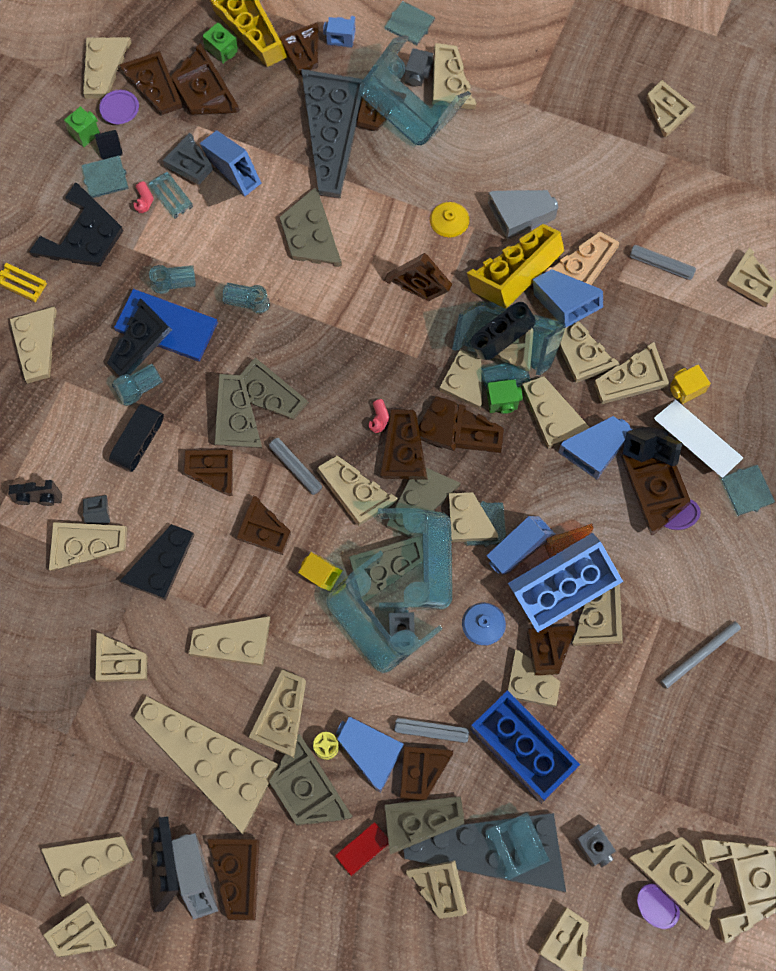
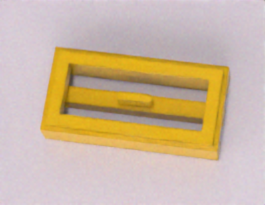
[0,263,47,303]

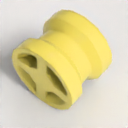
[313,732,339,760]

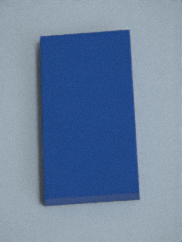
[114,289,218,362]

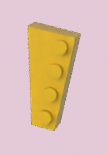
[467,224,564,309]

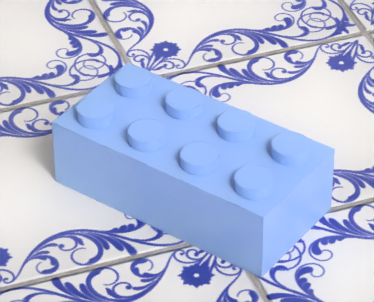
[508,533,623,633]

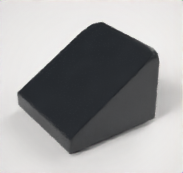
[95,130,123,159]

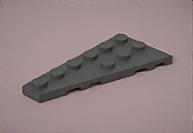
[301,69,366,198]
[403,813,566,892]

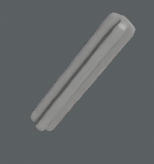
[630,245,696,280]
[269,438,322,495]
[395,718,469,743]

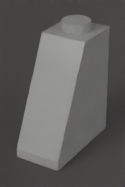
[488,190,559,240]
[172,833,219,919]

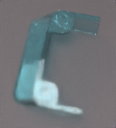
[360,35,471,145]
[452,301,566,376]
[378,508,452,611]
[326,550,442,673]

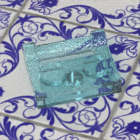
[485,812,550,881]

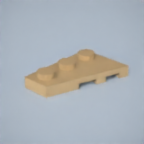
[84,37,131,99]
[432,43,476,110]
[10,307,57,384]
[548,318,620,383]
[594,342,669,404]
[317,456,398,526]
[49,522,127,571]
[249,670,306,758]
[41,836,135,897]

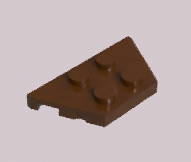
[171,43,240,115]
[384,253,452,301]
[621,452,691,536]

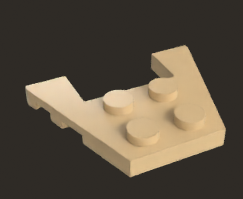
[699,839,776,943]

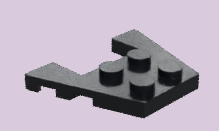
[29,182,123,267]

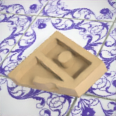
[508,650,560,707]
[406,861,467,919]
[537,907,589,971]

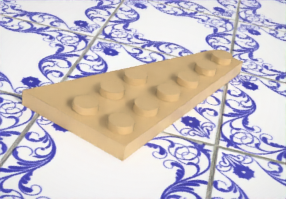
[134,696,279,834]

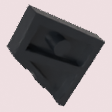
[8,480,62,506]

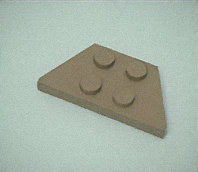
[280,188,342,267]
[269,734,353,826]

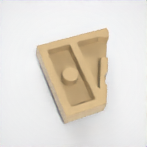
[646,80,695,138]
[726,248,776,307]
[485,328,534,371]
[439,349,482,410]
[449,492,498,542]
[96,633,147,682]
[44,903,117,957]

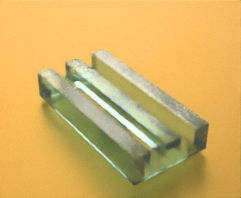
[149,172,193,219]

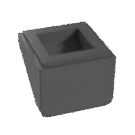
[83,495,110,525]

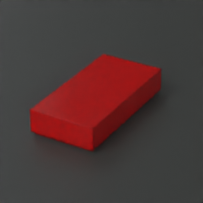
[335,822,389,877]

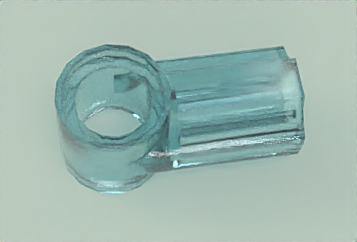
[149,265,196,294]
[222,283,270,313]
[481,362,531,389]
[112,364,163,406]

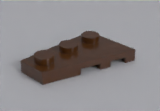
[119,51,183,115]
[380,409,428,480]
[207,839,259,921]

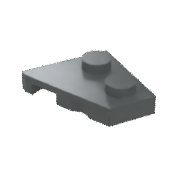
[163,133,213,185]

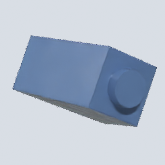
[200,130,262,196]
[533,269,603,328]
[558,416,633,480]
[487,516,555,574]
[336,717,403,793]

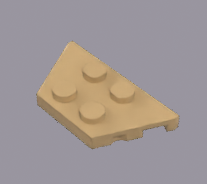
[629,837,722,931]

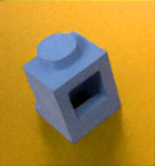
[323,16,356,48]

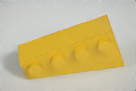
[209,0,287,67]

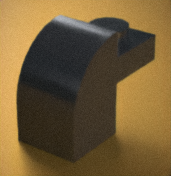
[623,427,682,466]

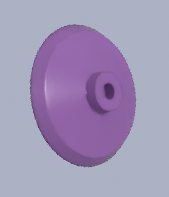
[99,90,139,124]
[665,499,701,530]
[637,884,680,929]

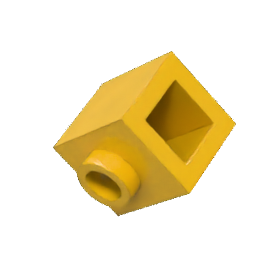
[670,365,711,404]
[298,552,343,591]

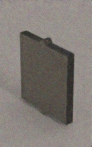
[198,167,241,207]

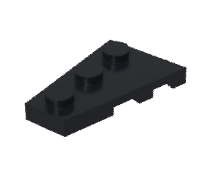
[107,298,172,380]
[120,524,195,600]
[149,817,179,912]

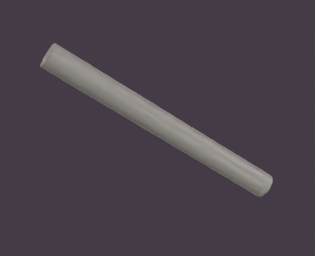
[660,621,741,689]

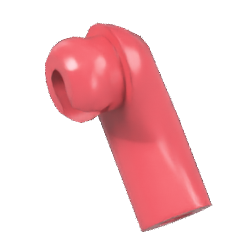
[133,182,154,213]
[368,399,390,433]

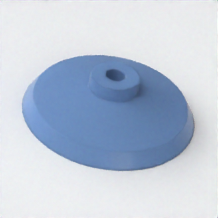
[462,602,506,645]

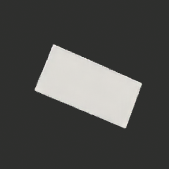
[654,400,743,478]

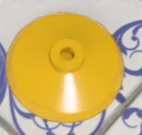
[430,202,470,238]

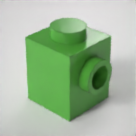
[202,22,238,64]
[64,106,100,148]
[486,379,522,414]

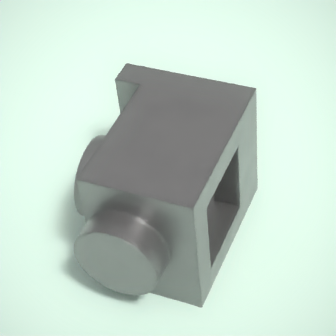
[405,48,434,86]
[389,609,415,647]
[575,824,616,868]

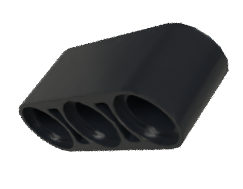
[471,302,535,360]
[109,404,164,472]

